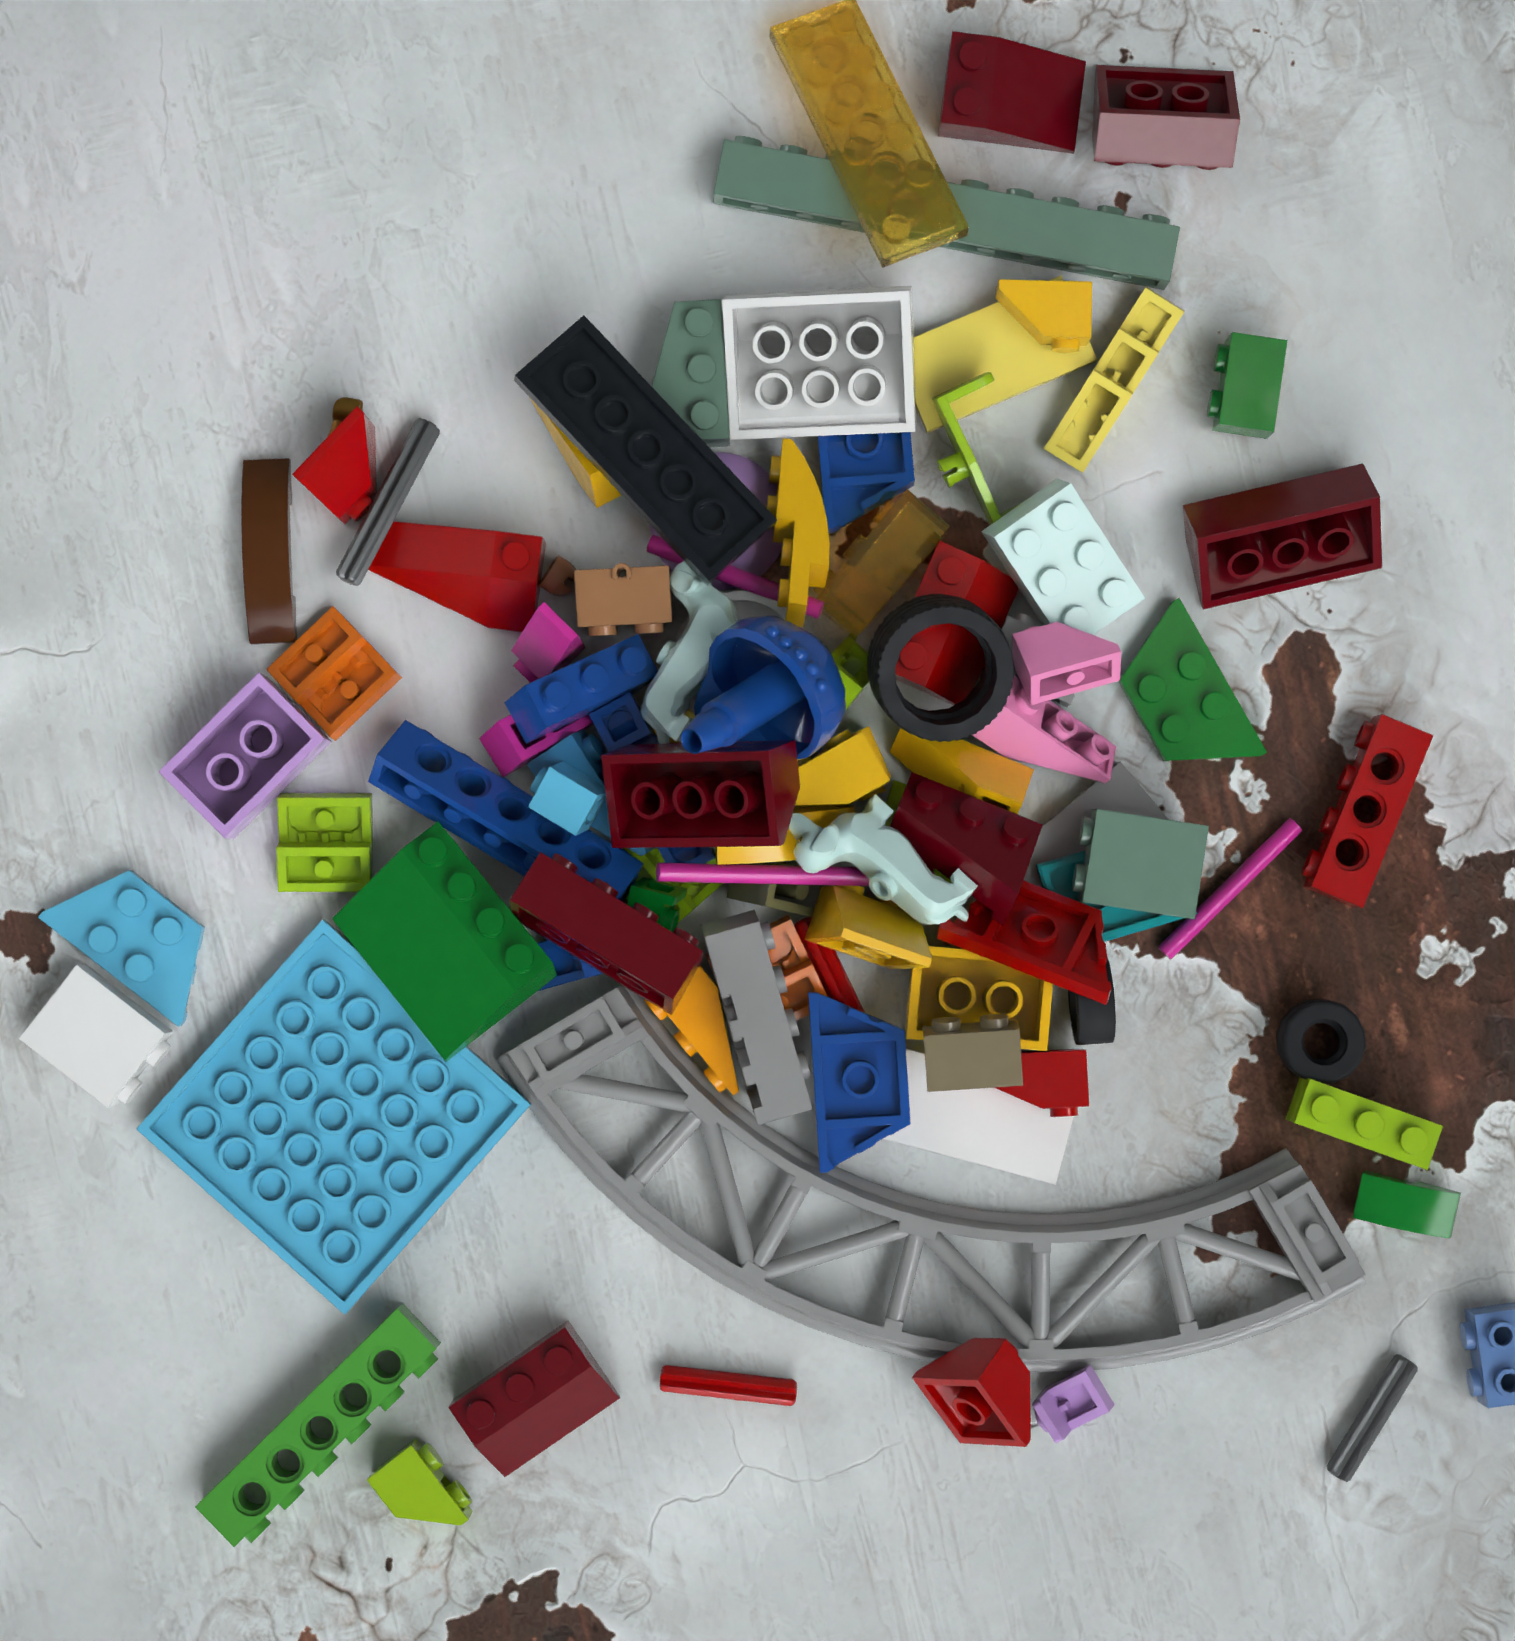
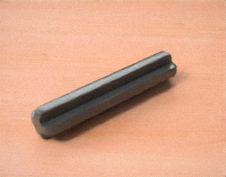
[1327,1354,1418,1482]

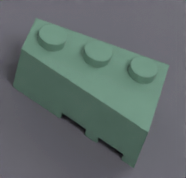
[652,299,730,448]

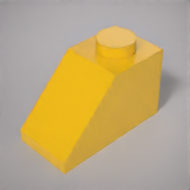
[995,279,1092,353]

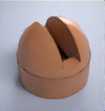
[539,555,576,596]

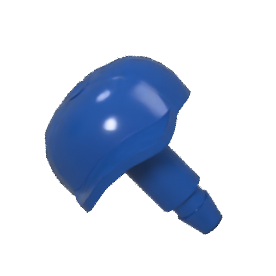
[681,616,846,760]

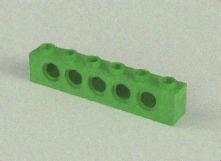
[195,1303,441,1547]

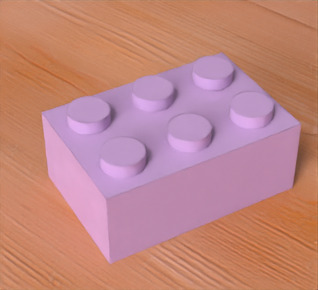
[158,672,332,840]

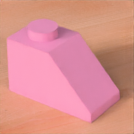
[1012,622,1121,705]

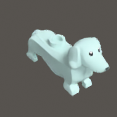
[641,561,739,744]
[789,794,978,925]

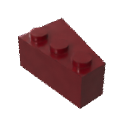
[890,772,1043,926]

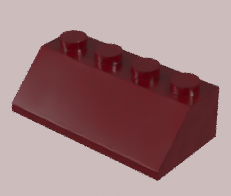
[1183,463,1382,610]
[601,740,800,848]
[510,852,703,1015]

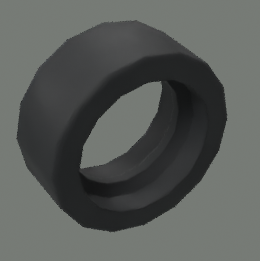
[1068,957,1116,1045]

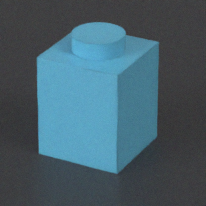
[528,761,606,836]

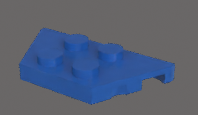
[817,432,915,534]
[808,992,911,1173]

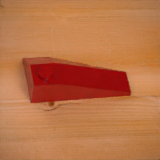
[368,521,546,633]

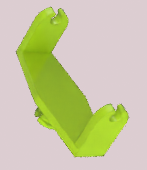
[932,372,1023,525]

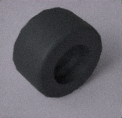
[1276,999,1366,1083]

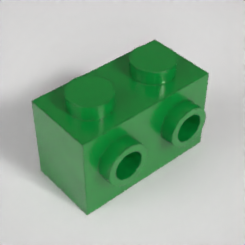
[1207,332,1288,439]

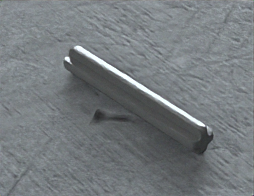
[336,418,440,586]

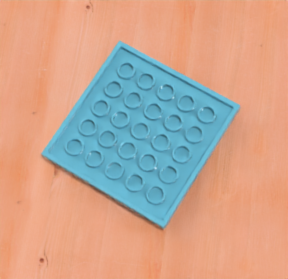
[136,919,531,1315]

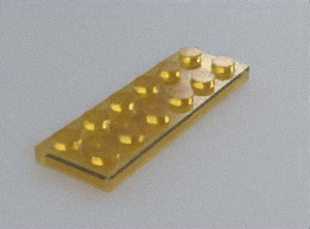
[769,0,969,268]

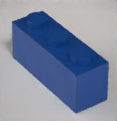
[504,634,658,744]

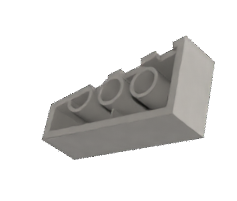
[700,910,813,1125]

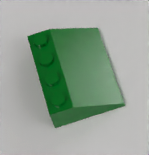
[332,821,557,1062]

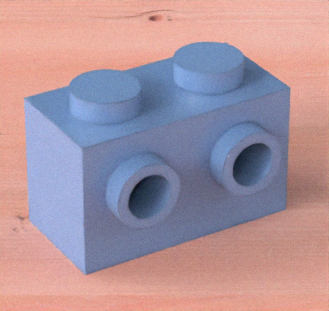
[1460,1302,1515,1408]

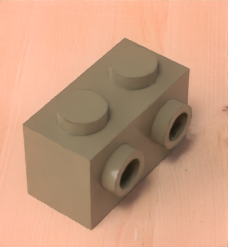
[923,1014,1023,1092]

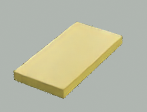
[914,275,1097,433]

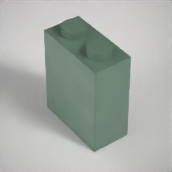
[1072,809,1209,919]

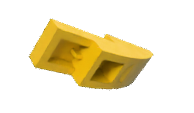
[767,438,830,627]

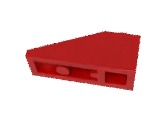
[995,1048,1089,1117]

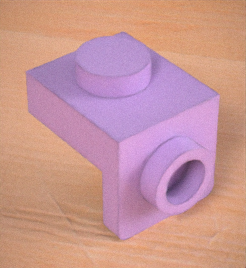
[1032,1365,1115,1443]

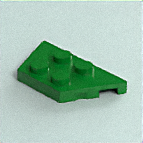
[1118,598,1267,761]

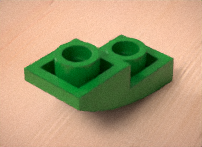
[1353,1171,1461,1239]

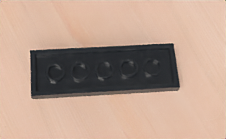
[514,315,777,586]

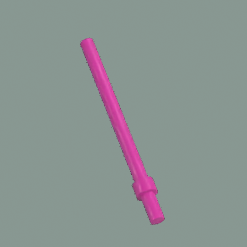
[656,863,935,886]

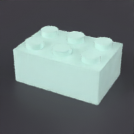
[981,479,1145,635]

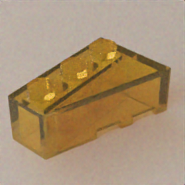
[813,489,950,641]

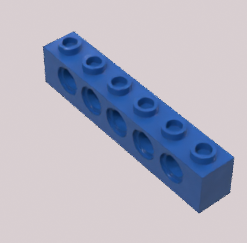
[368,720,644,902]

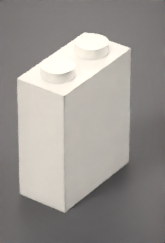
[19,964,173,1108]

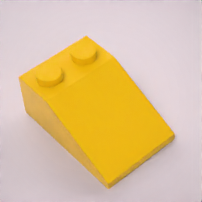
[805,885,932,969]

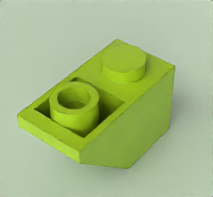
[367,1438,473,1526]

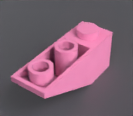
[972,675,1116,783]

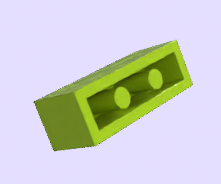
[1285,1078,1443,1170]

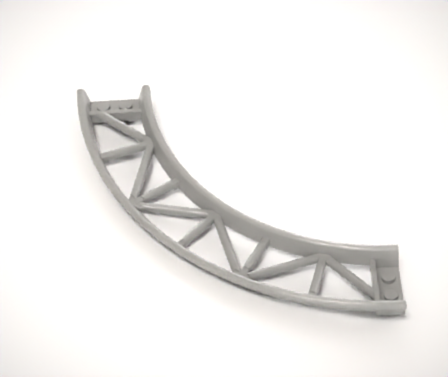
[497,985,1367,1372]

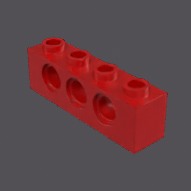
[1302,714,1434,908]

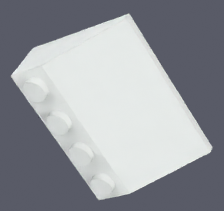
[722,286,916,440]

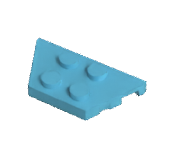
[38,870,205,1027]

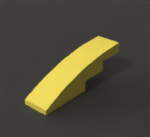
[1044,287,1185,473]

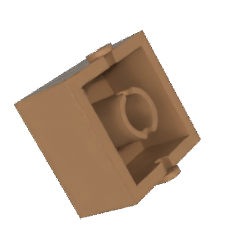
[574,563,673,636]

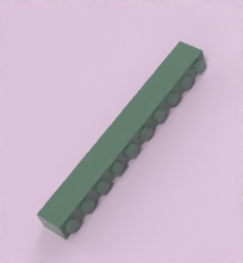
[714,136,1180,290]

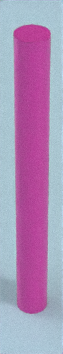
[646,535,825,619]
[1158,818,1303,960]

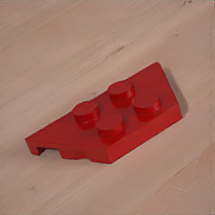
[937,880,1111,1005]

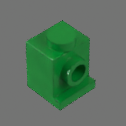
[627,877,687,932]

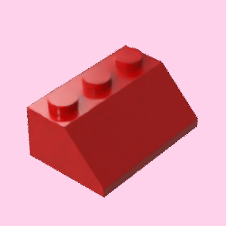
[895,541,1018,705]

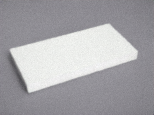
[883,1048,1074,1185]

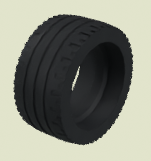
[867,594,1014,742]

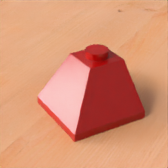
[292,406,377,524]
[912,1338,1031,1447]

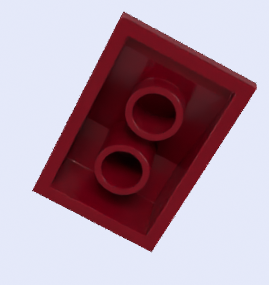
[938,31,1086,154]

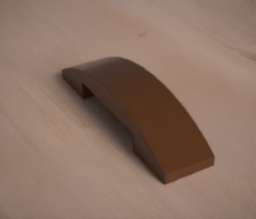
[241,458,297,644]

